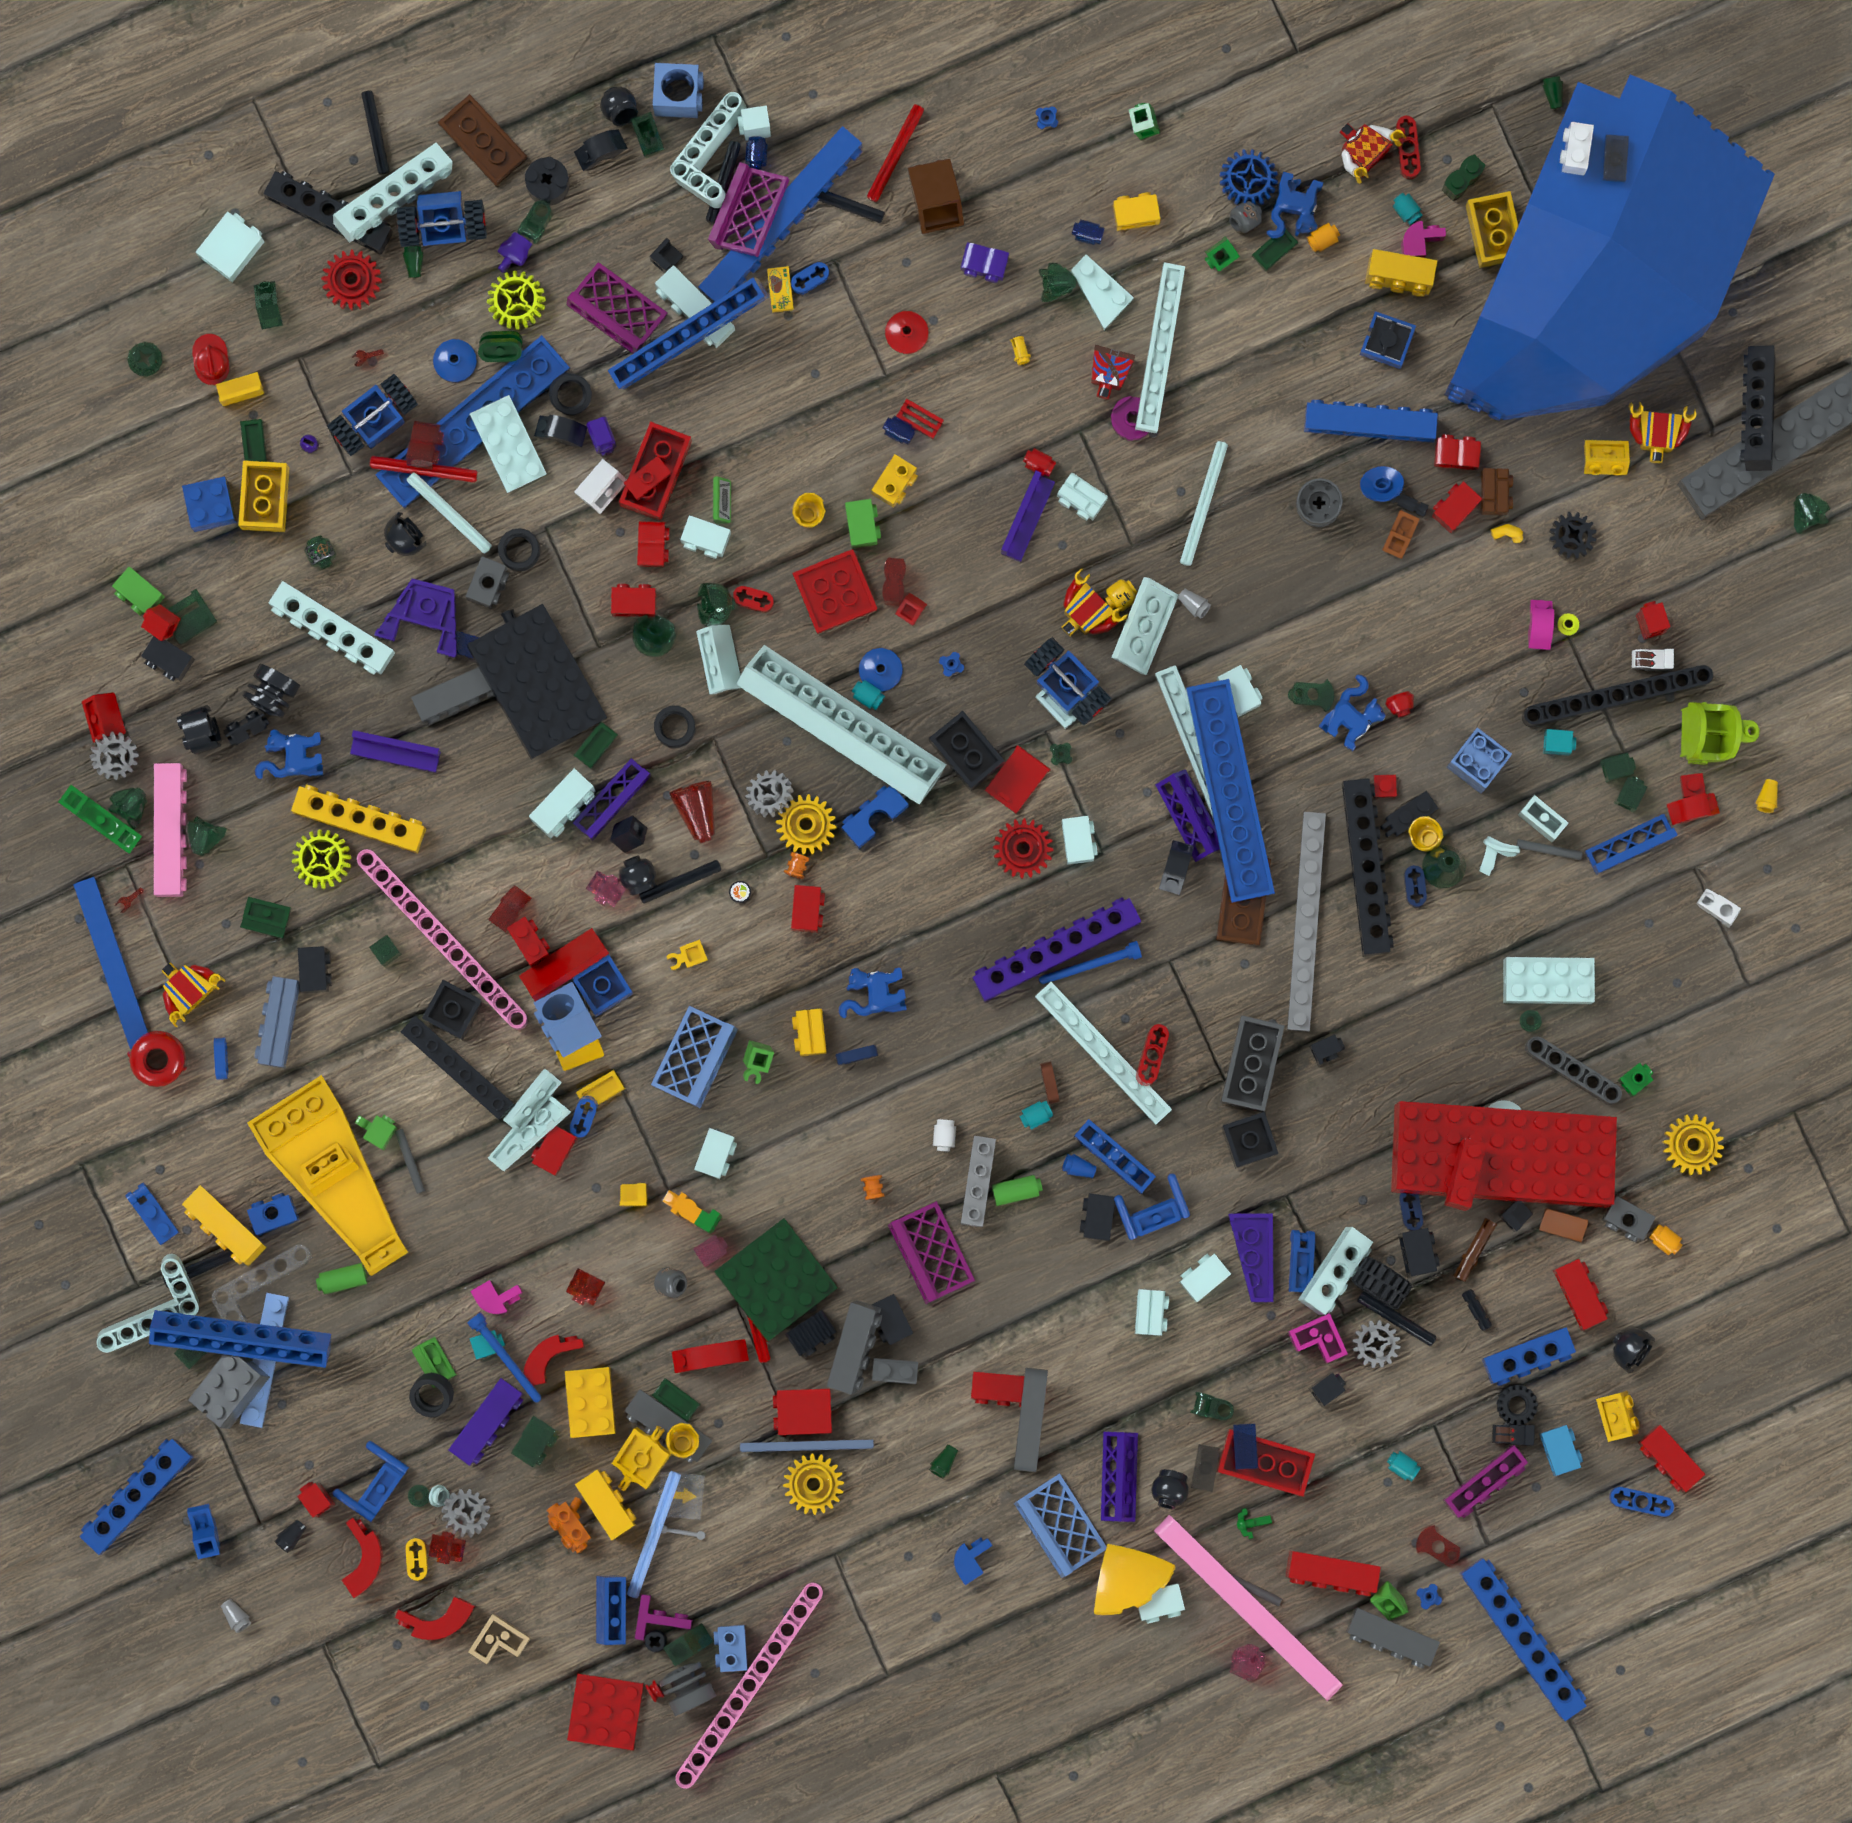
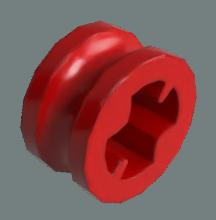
[645,1680,665,1702]

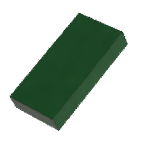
[1252,229,1299,272]
[240,419,267,462]
[574,722,618,769]
[652,1378,700,1422]

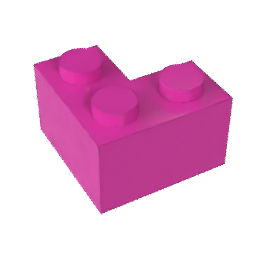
[1288,1313,1348,1363]

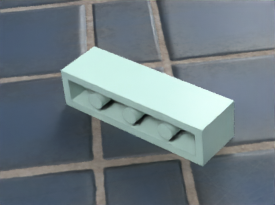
[655,265,735,348]

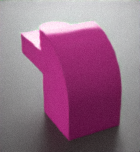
[1401,221,1446,258]
[1528,600,1554,650]
[470,1280,523,1315]

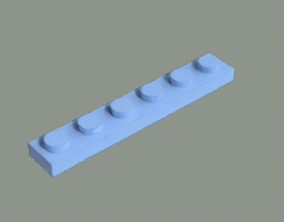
[240,1293,289,1428]

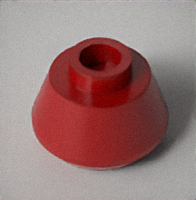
[1385,691,1414,718]

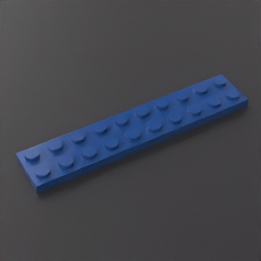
[375,335,570,509]
[1186,679,1275,903]

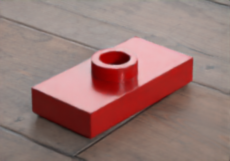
[624,456,671,501]

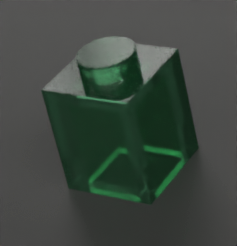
[1600,753,1636,783]
[1614,776,1648,812]
[369,935,402,967]

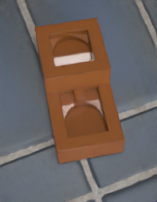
[1382,510,1420,559]

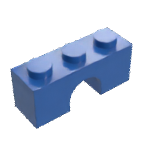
[842,785,909,849]

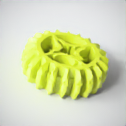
[487,271,546,330]
[292,829,352,889]

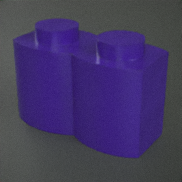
[961,243,1009,283]
[586,417,617,456]

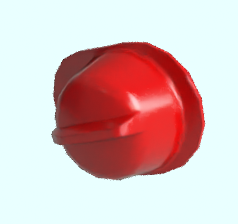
[192,334,229,385]

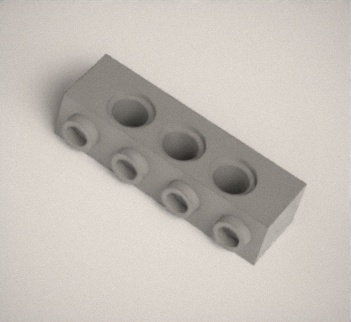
[961,1136,996,1227]

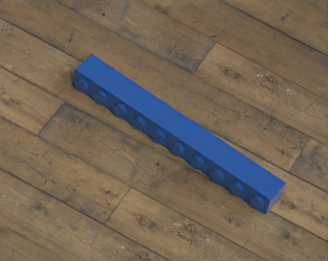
[698,126,862,303]

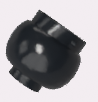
[600,87,638,127]
[619,855,656,895]
[1151,1469,1189,1509]

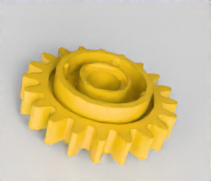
[776,794,836,855]
[1662,1114,1724,1175]
[783,1453,844,1515]

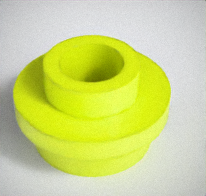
[1557,614,1579,636]

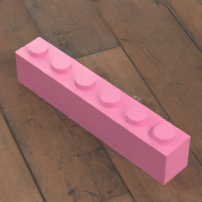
[154,763,187,897]

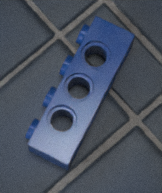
[1074,1119,1156,1194]
[1482,1327,1576,1386]

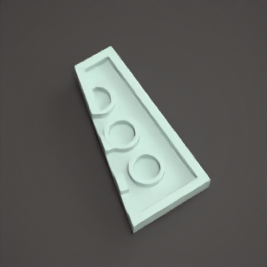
[488,1096,571,1171]

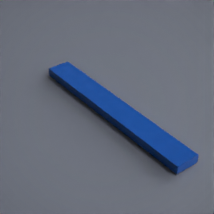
[73,877,148,1049]

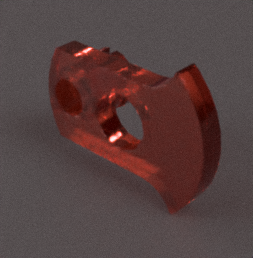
[1416,1525,1460,1567]

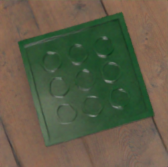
[714,1218,838,1342]

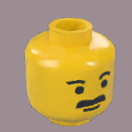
[1105,579,1138,612]

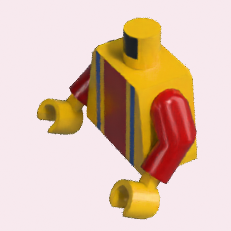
[1629,402,1696,463]
[1061,569,1128,636]
[162,962,226,1027]

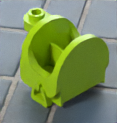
[1680,702,1760,765]

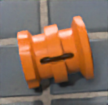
[784,852,810,879]
[860,1175,885,1200]

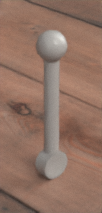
[661,1525,705,1540]

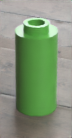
[992,1175,1043,1206]
[316,1263,368,1295]

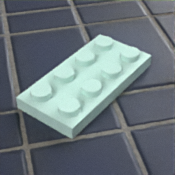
[470,395,547,493]
[1112,577,1178,675]

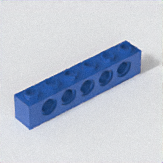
[79,1438,194,1555]

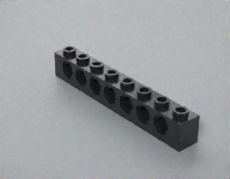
[1342,778,1394,957]

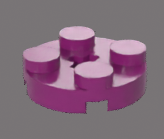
[1111,396,1149,441]

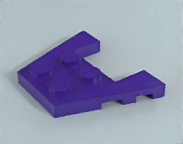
[374,578,457,659]

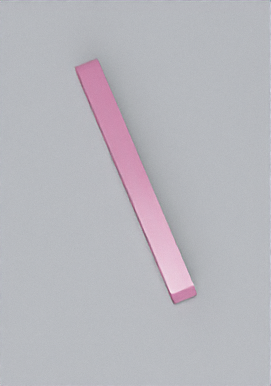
[357,849,528,1030]
[1154,1515,1343,1701]
[676,1582,823,1788]

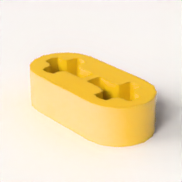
[406,1538,428,1581]

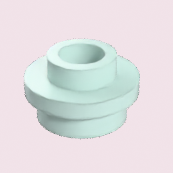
[429,1485,450,1507]

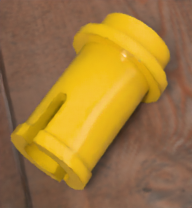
[1010,336,1031,365]

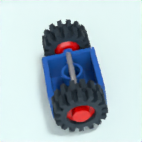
[397,191,487,247]
[326,374,418,456]
[1024,637,1112,726]

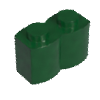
[1442,154,1485,201]

